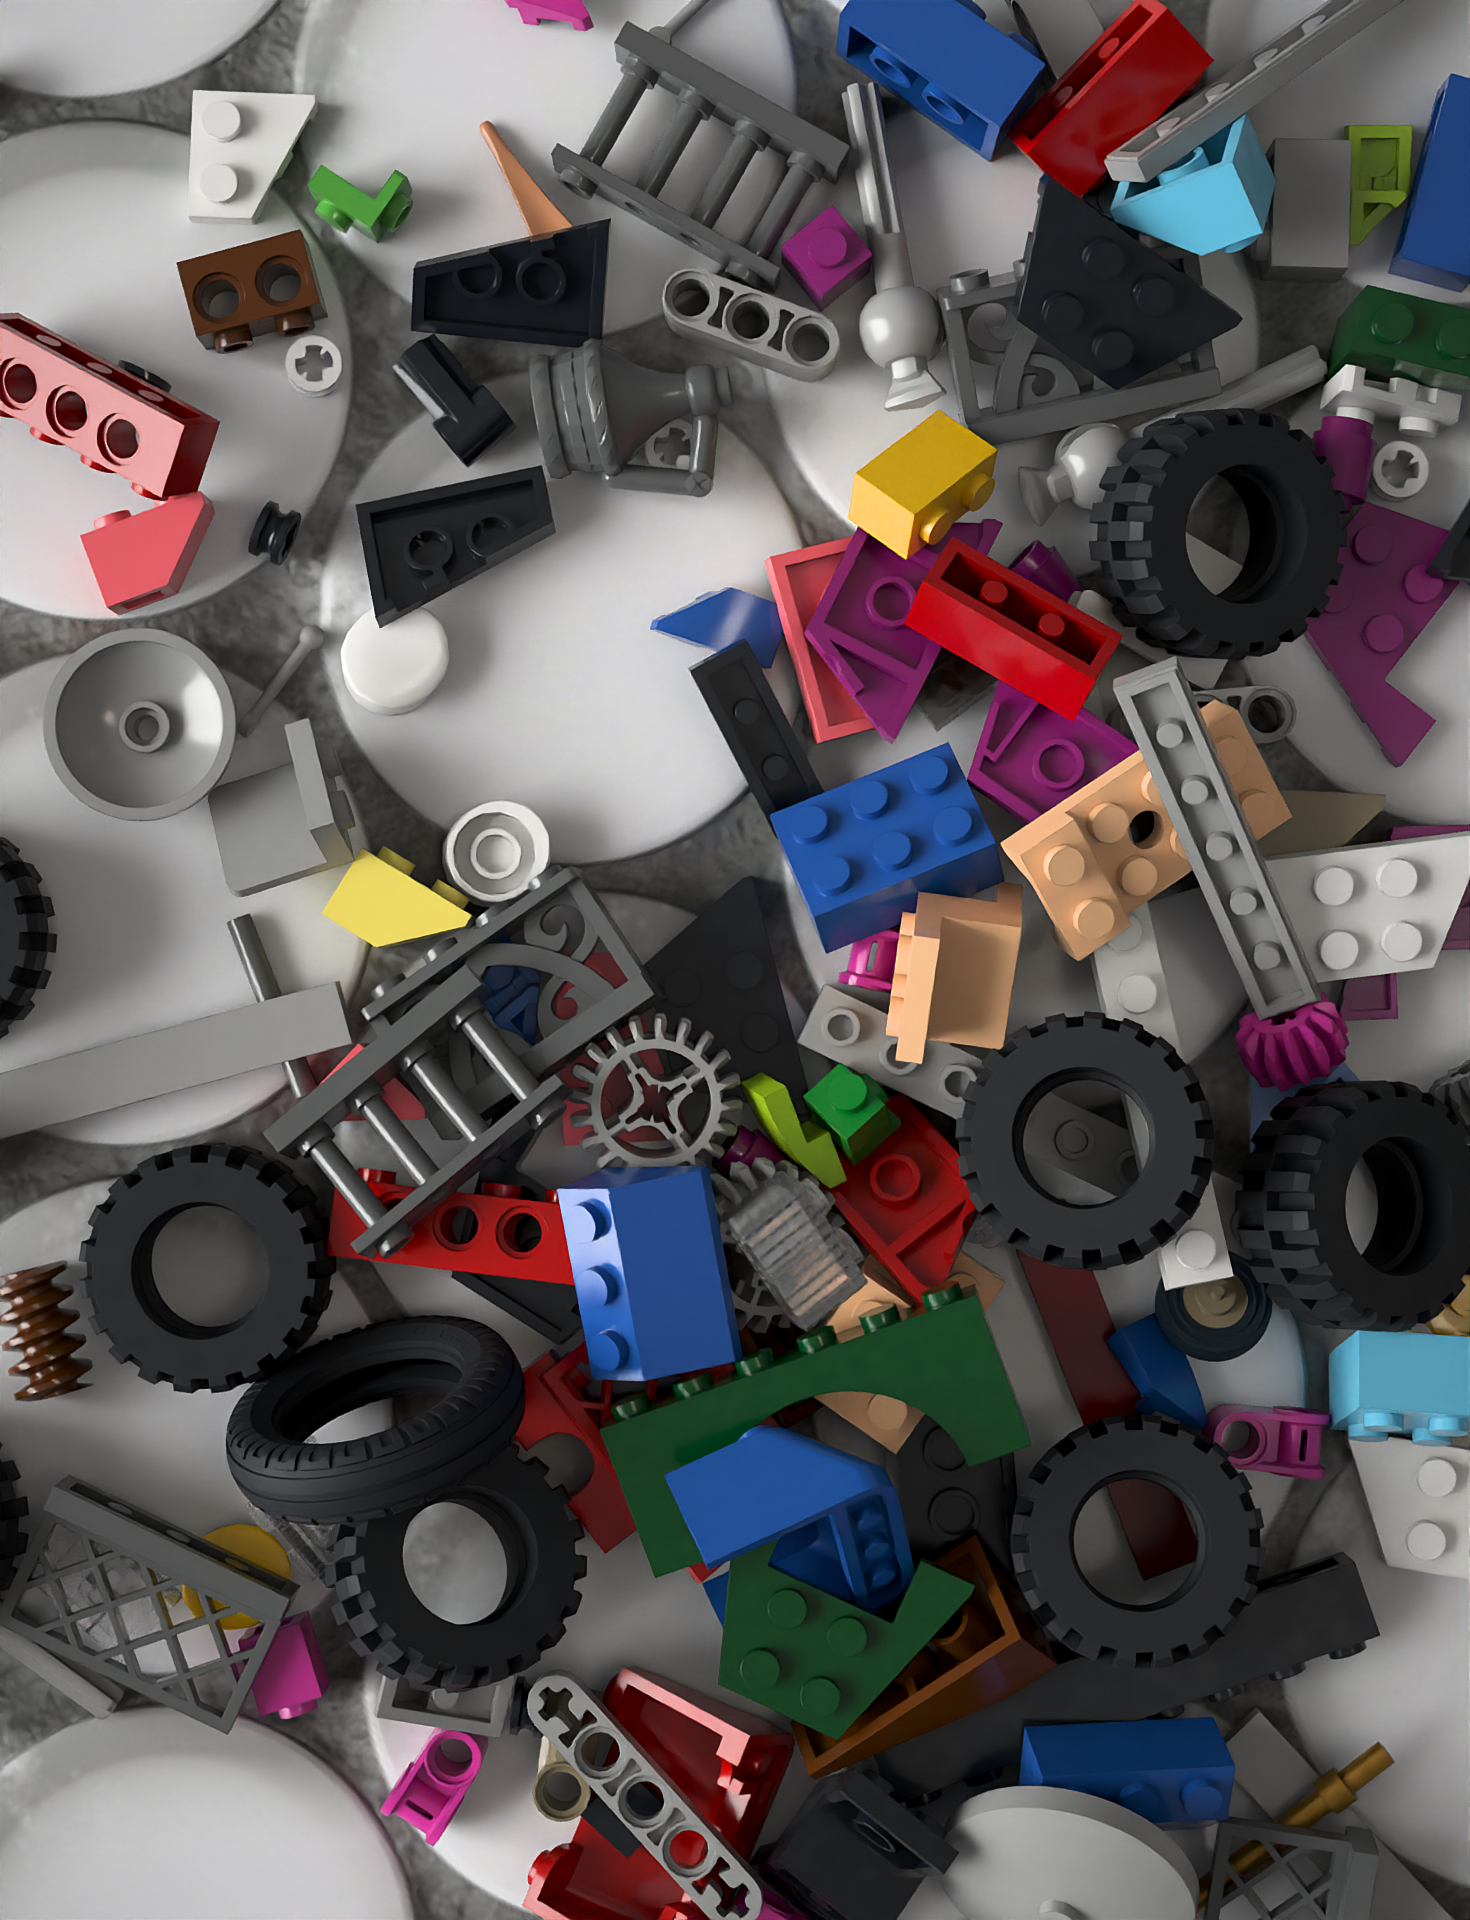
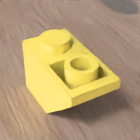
[321,845,477,949]

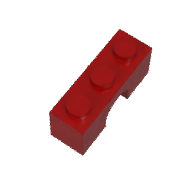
[515,1347,637,1554]

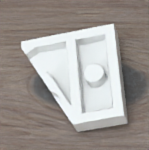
[187,90,318,225]
[1320,364,1462,438]

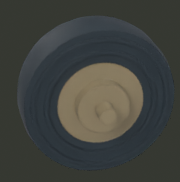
[1155,1250,1272,1362]

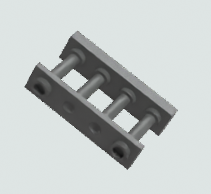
[551,21,850,294]
[263,964,573,1259]

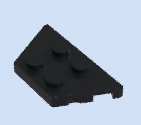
[1012,171,1243,390]
[644,876,808,1115]

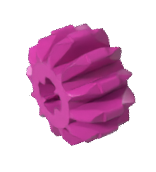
[1235,992,1350,1092]

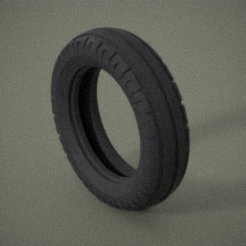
[226,1315,526,1526]

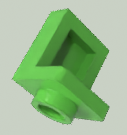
[307,164,413,244]

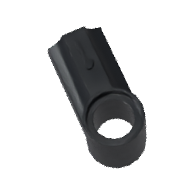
[392,333,517,468]

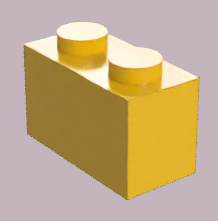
[848,409,998,560]

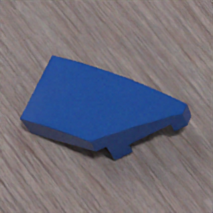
[650,587,783,669]
[483,938,540,1046]
[1106,1312,1208,1431]

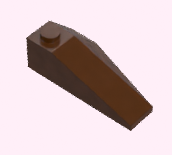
[790,1534,1058,1780]

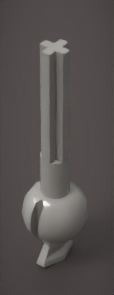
[842,82,947,412]
[1018,345,1328,527]

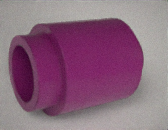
[1312,416,1377,515]

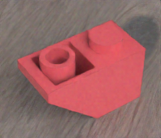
[80,491,215,616]

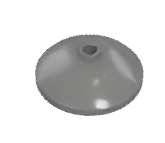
[43,628,238,821]

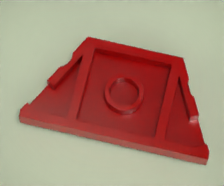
[777,1094,978,1305]

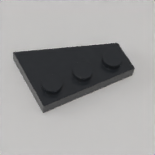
[411,218,611,348]
[355,465,556,628]

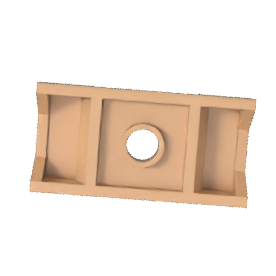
[1000,699,1292,961]

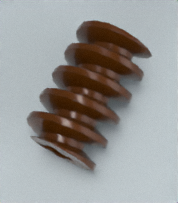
[0,1260,94,1402]

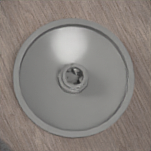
[938,1786,1200,1920]

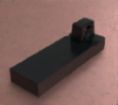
[688,638,824,839]

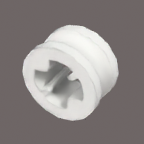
[285,335,343,398]
[645,418,692,470]
[1369,441,1429,502]

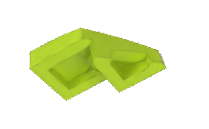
[1344,125,1413,246]
[740,1072,847,1189]

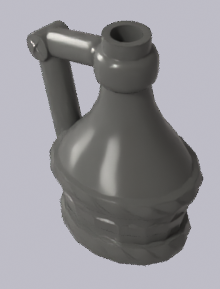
[529,338,734,497]

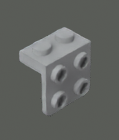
[208,718,356,897]

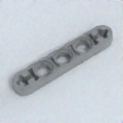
[527,1669,764,1920]

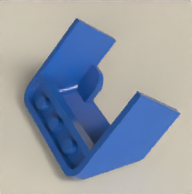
[664,1425,915,1629]

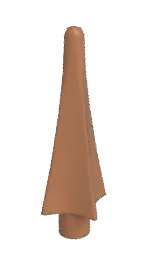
[480,121,574,236]

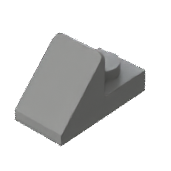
[374,1674,515,1738]

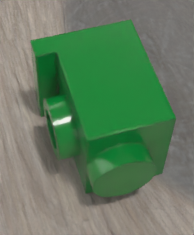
[803,1062,902,1167]

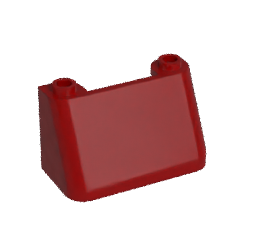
[522,1666,795,1920]

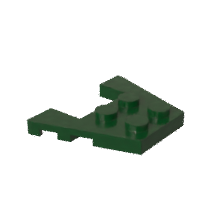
[718,1538,975,1740]

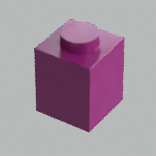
[781,205,873,312]

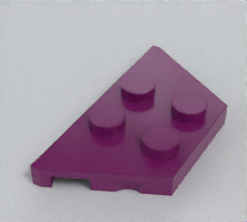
[804,519,1003,744]

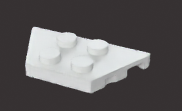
[1264,831,1470,983]
[1344,1430,1470,1580]

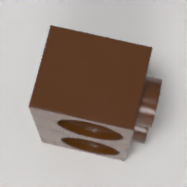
[176,229,328,354]

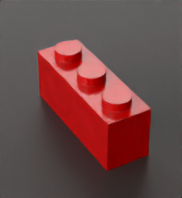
[1006,0,1214,197]
[904,536,1124,722]

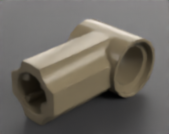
[533,1687,604,1822]

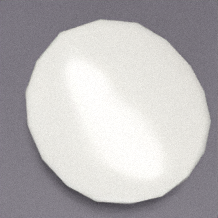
[340,607,449,716]
[442,800,550,908]

